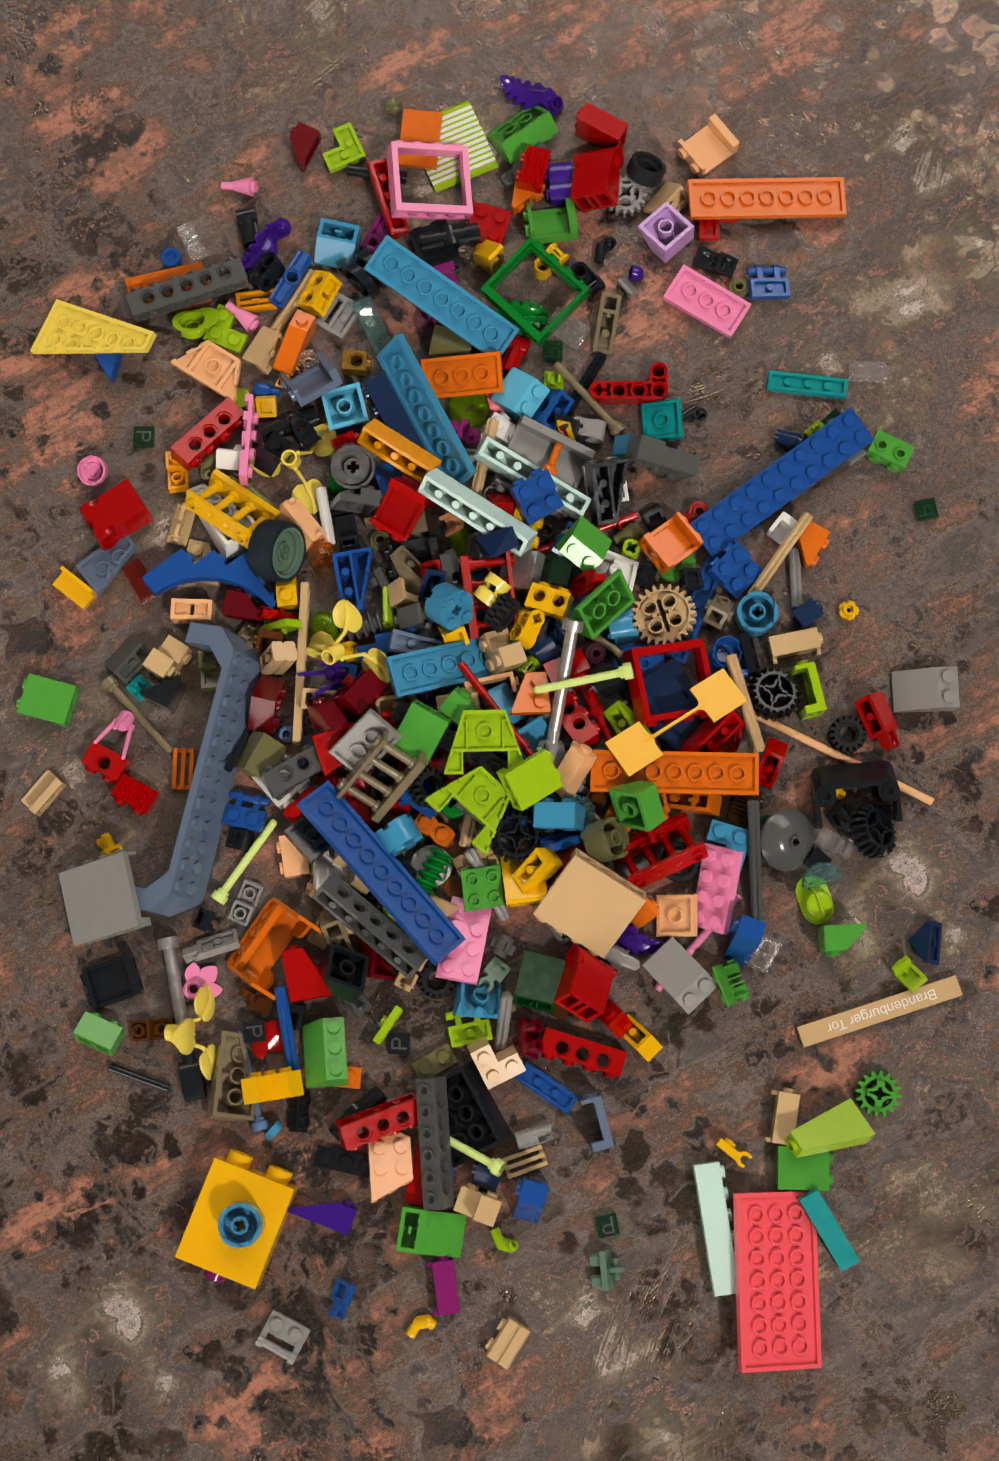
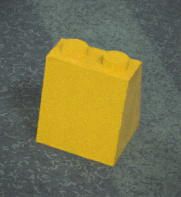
[500,850,547,908]

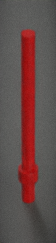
[457,661,534,758]

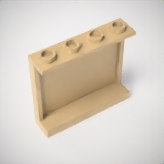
[533,848,646,959]

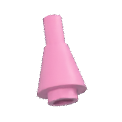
[221,176,258,197]
[225,301,260,332]

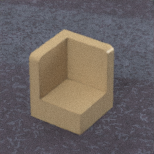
[387,577,419,609]

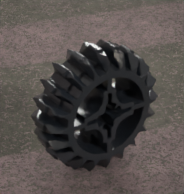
[747,666,801,722]
[848,803,897,859]
[491,808,544,864]

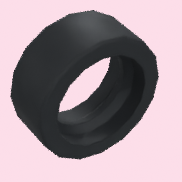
[626,151,666,188]
[660,842,700,882]

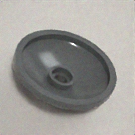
[760,809,814,871]

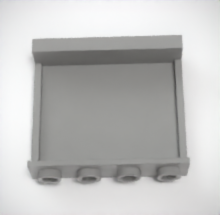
[491,415,596,520]
[58,849,152,946]

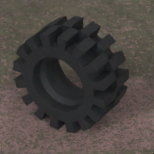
[484,593,521,633]
[827,715,867,754]
[407,767,448,807]
[418,962,456,999]

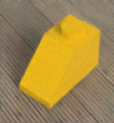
[473,239,504,276]
[275,576,300,611]
[512,848,563,892]
[622,1014,663,1062]

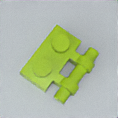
[445,1009,493,1048]

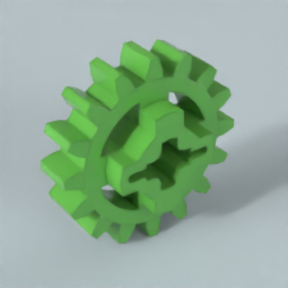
[854,1070,902,1117]

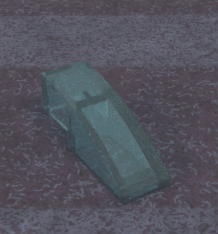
[352,296,391,363]

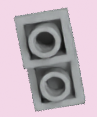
[228,878,265,927]

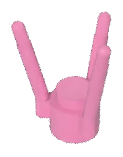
[94,710,135,760]

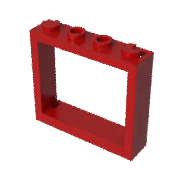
[622,638,711,728]

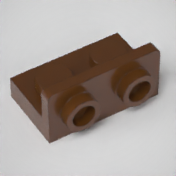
[253,628,287,656]

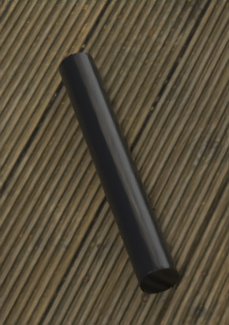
[224,726,252,772]
[108,1063,171,1092]

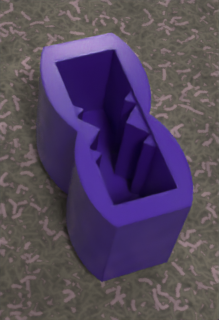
[545,162,573,206]

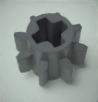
[490,934,516,959]

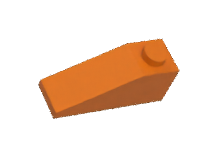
[273,309,316,376]
[659,794,722,817]

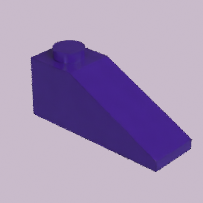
[288,1199,358,1235]

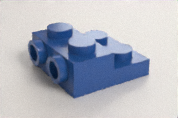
[508,467,564,526]
[706,541,763,600]

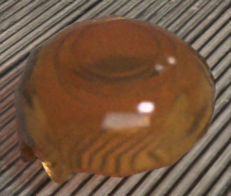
[307,541,337,568]

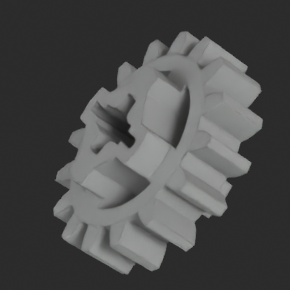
[609,173,647,218]

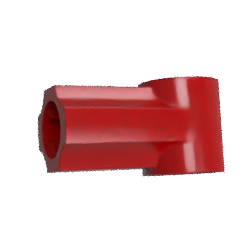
[502,335,531,374]

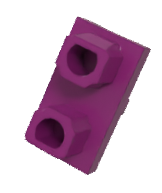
[450,418,481,447]

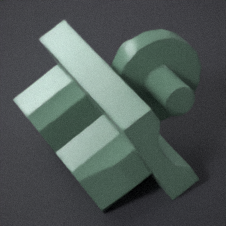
[589,1249,626,1291]

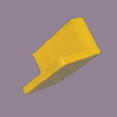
[52,566,97,610]

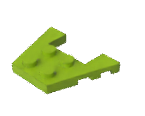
[444,710,523,775]
[424,766,509,855]

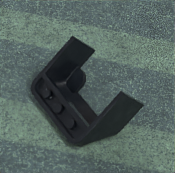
[810,761,903,829]

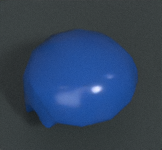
[711,635,742,669]

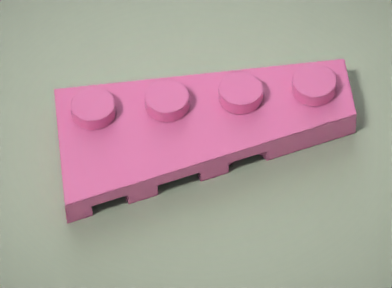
[239,394,259,485]

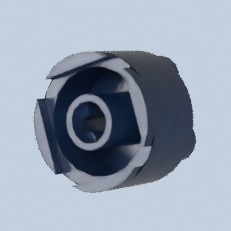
[528,618,566,664]

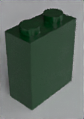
[512,951,565,1014]

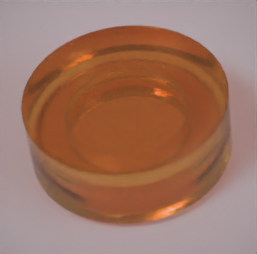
[444,876,463,897]

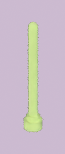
[533,662,634,694]
[211,819,277,906]
[417,1126,507,1177]

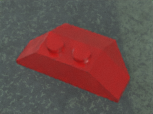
[678,710,745,753]

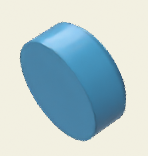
[263,1120,283,1141]

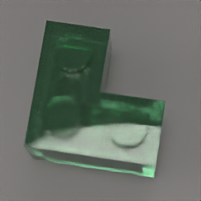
[540,557,573,589]

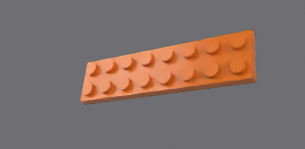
[687,177,847,220]
[590,750,759,796]

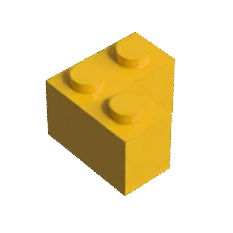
[241,1067,304,1105]

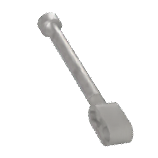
[537,618,584,769]

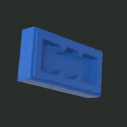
[540,831,583,851]

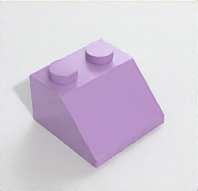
[638,201,694,263]

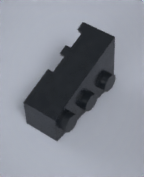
[584,456,630,525]
[590,653,629,697]

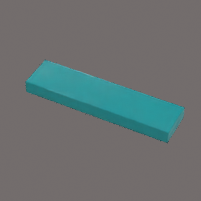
[766,370,849,400]
[799,1188,860,1272]

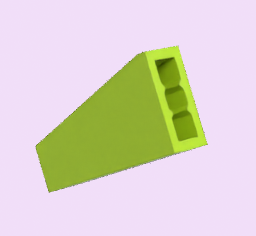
[785,1098,875,1158]

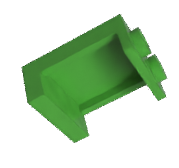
[523,198,578,244]
[16,673,80,728]
[394,699,453,766]
[775,1145,833,1191]

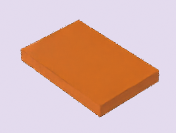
[398,109,443,170]

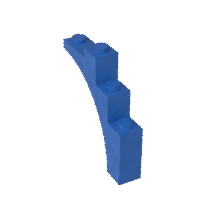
[142,548,277,609]

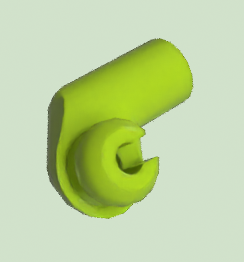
[490,1227,518,1253]

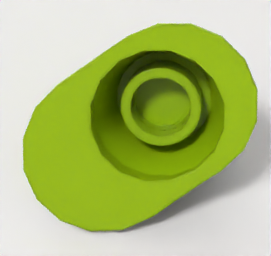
[172,307,220,339]
[795,875,834,924]

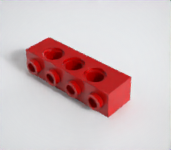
[170,397,244,471]
[547,678,601,748]
[541,1027,627,1079]
[335,1092,418,1151]

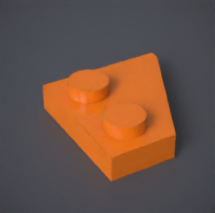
[510,672,551,716]

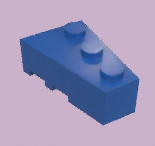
[332,547,374,615]
[723,915,767,966]
[513,1175,549,1224]

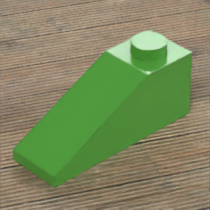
[439,686,479,725]

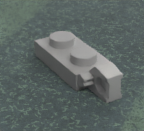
[182,929,241,964]

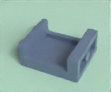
[280,350,343,407]
[579,1092,614,1152]

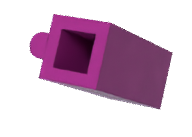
[426,1256,460,1316]

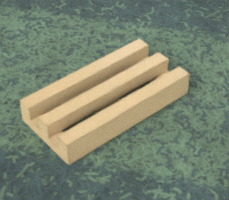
[501,1144,548,1179]

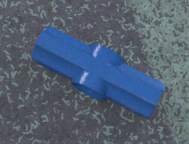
[268,250,313,309]

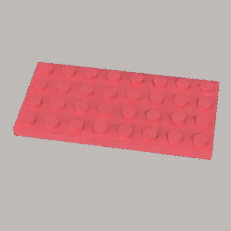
[733,1190,822,1373]

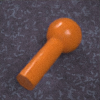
[541,442,563,477]

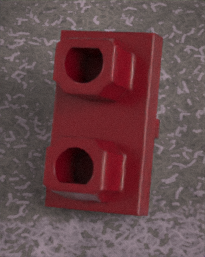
[512,1018,543,1060]

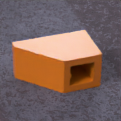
[511,181,545,216]
[796,521,830,570]
[630,897,660,929]

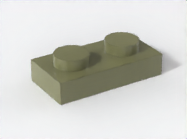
[411,1043,458,1078]

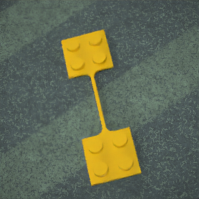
[605,668,747,777]

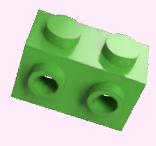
[865,429,915,473]
[73,1011,125,1057]

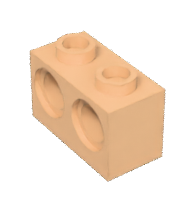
[170,598,216,625]

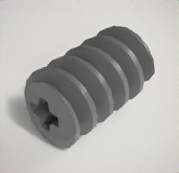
[340,610,383,643]

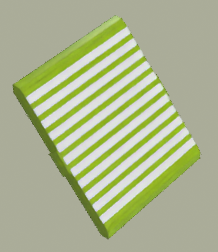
[425,100,499,193]

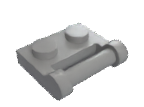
[316,292,364,342]
[255,1309,311,1365]

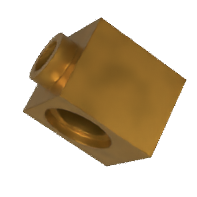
[342,350,372,377]

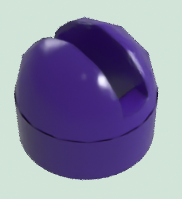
[629,265,644,282]

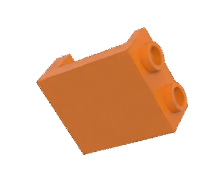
[637,511,704,575]

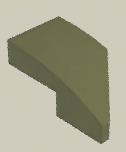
[198,651,221,692]

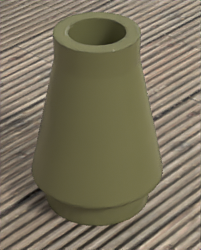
[613,522,644,546]

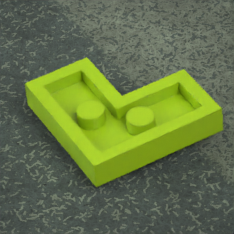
[322,122,366,174]
[203,304,248,355]

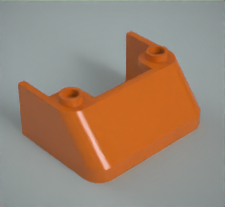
[227,898,322,1001]

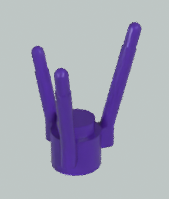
[297,661,346,698]

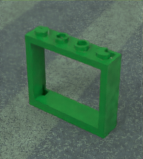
[480,237,589,347]

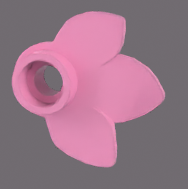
[183,962,223,1000]

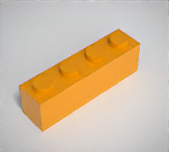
[357,418,442,483]

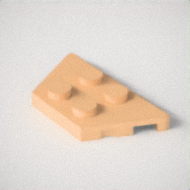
[170,340,242,402]
[368,1123,413,1203]

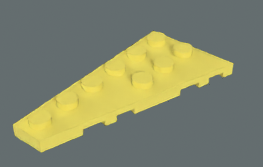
[30,299,157,354]

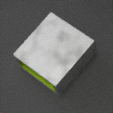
[499,550,545,592]

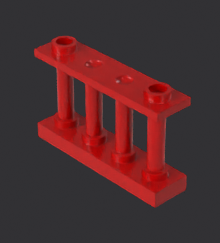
[459,551,518,639]
[615,811,709,889]

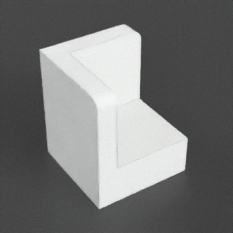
[216,444,244,471]
[766,511,797,545]

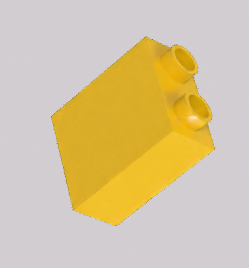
[175,1148,299,1289]

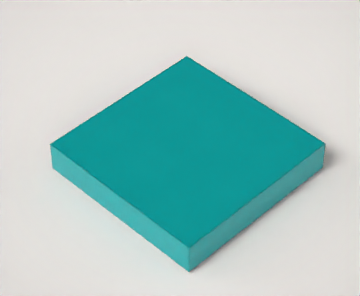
[641,398,684,441]

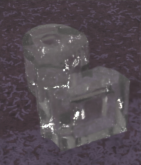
[176,221,208,263]
[814,828,855,861]

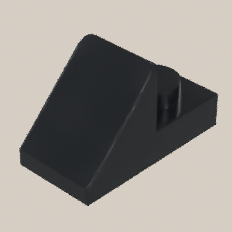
[254,431,292,477]

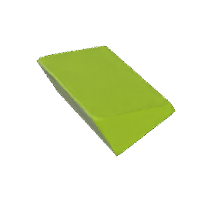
[381,586,398,632]

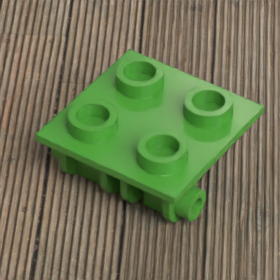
[461,864,504,912]
[712,959,750,1007]

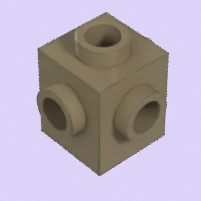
[702,594,734,630]

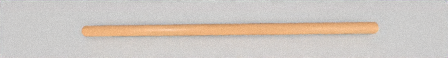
[754,710,934,806]

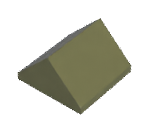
[427,324,472,359]
[234,731,288,782]

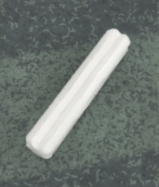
[315,487,336,547]

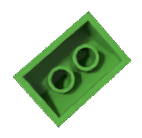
[486,105,558,164]
[570,569,635,640]
[302,1017,348,1089]

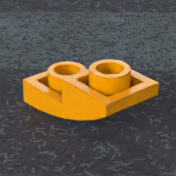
[165,451,190,494]

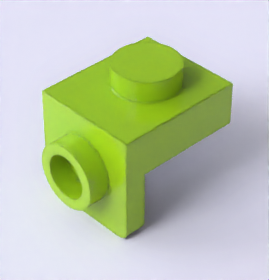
[891,955,928,993]

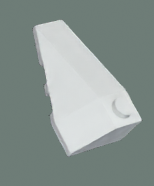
[186,484,255,560]

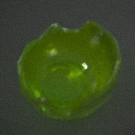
[310,611,341,640]

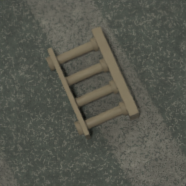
[336,729,427,823]

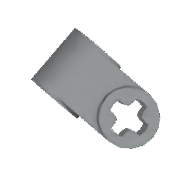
[574,417,606,444]

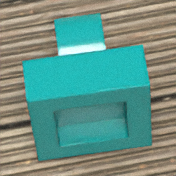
[126,674,153,703]

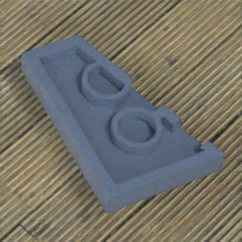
[75,535,138,597]

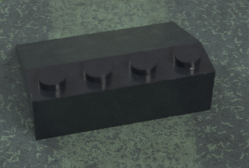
[414,1060,513,1168]

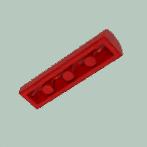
[367,159,410,239]

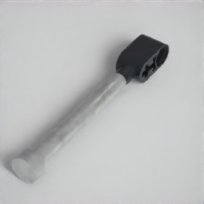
[157,936,207,1102]

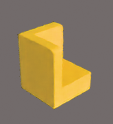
[438,624,470,645]

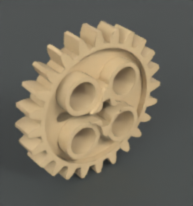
[632,584,697,646]

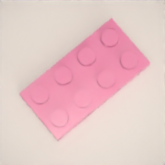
[663,264,752,339]
[696,843,744,935]
[436,896,492,985]

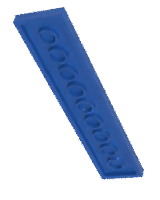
[690,407,874,558]
[296,780,466,966]

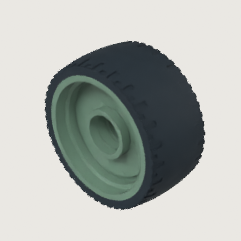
[247,519,306,582]

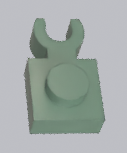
[476,956,512,994]

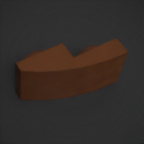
[130,1018,176,1042]

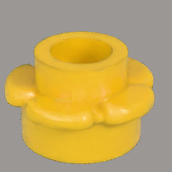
[839,600,859,620]

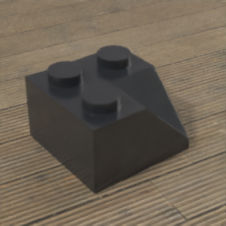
[318,942,370,1003]

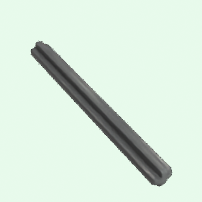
[747,800,762,921]

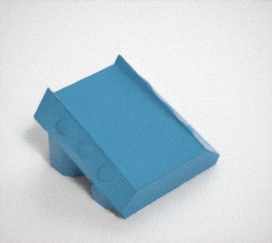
[453,979,501,1019]

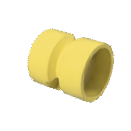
[473,571,512,608]

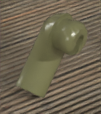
[200,452,216,480]

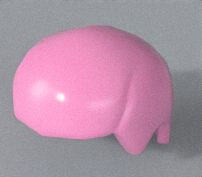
[77,455,108,486]

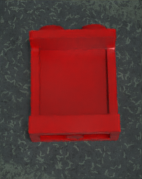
[369,477,430,542]

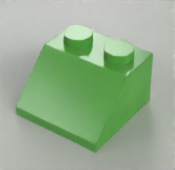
[555,515,612,572]
[608,780,666,832]
[817,924,867,957]

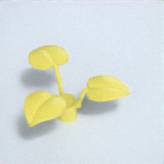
[250,423,337,514]
[307,599,390,683]
[164,983,218,1081]

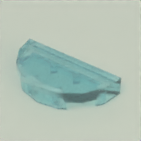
[802,862,843,889]

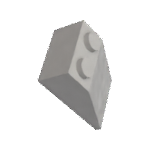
[891,666,960,713]
[642,936,719,1014]

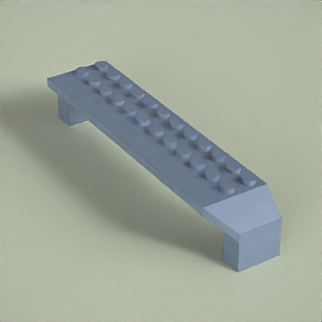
[135,622,262,917]

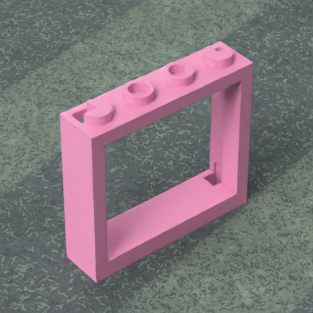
[386,140,473,221]

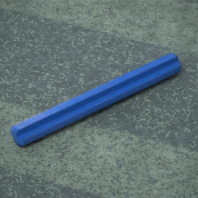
[274,985,299,1071]

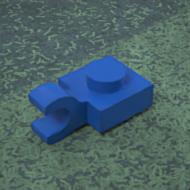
[329,1277,356,1320]

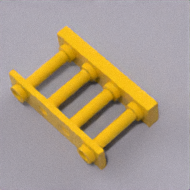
[184,469,281,548]

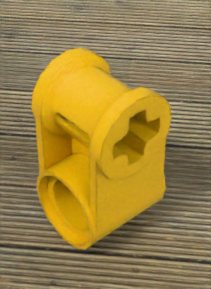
[533,242,570,281]
[509,609,545,650]

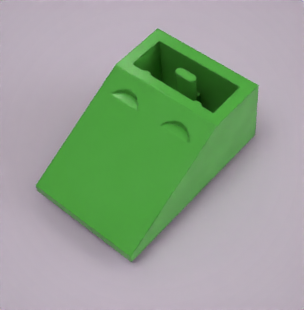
[396,1205,467,1258]

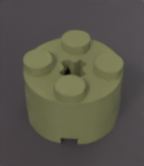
[581,817,629,863]

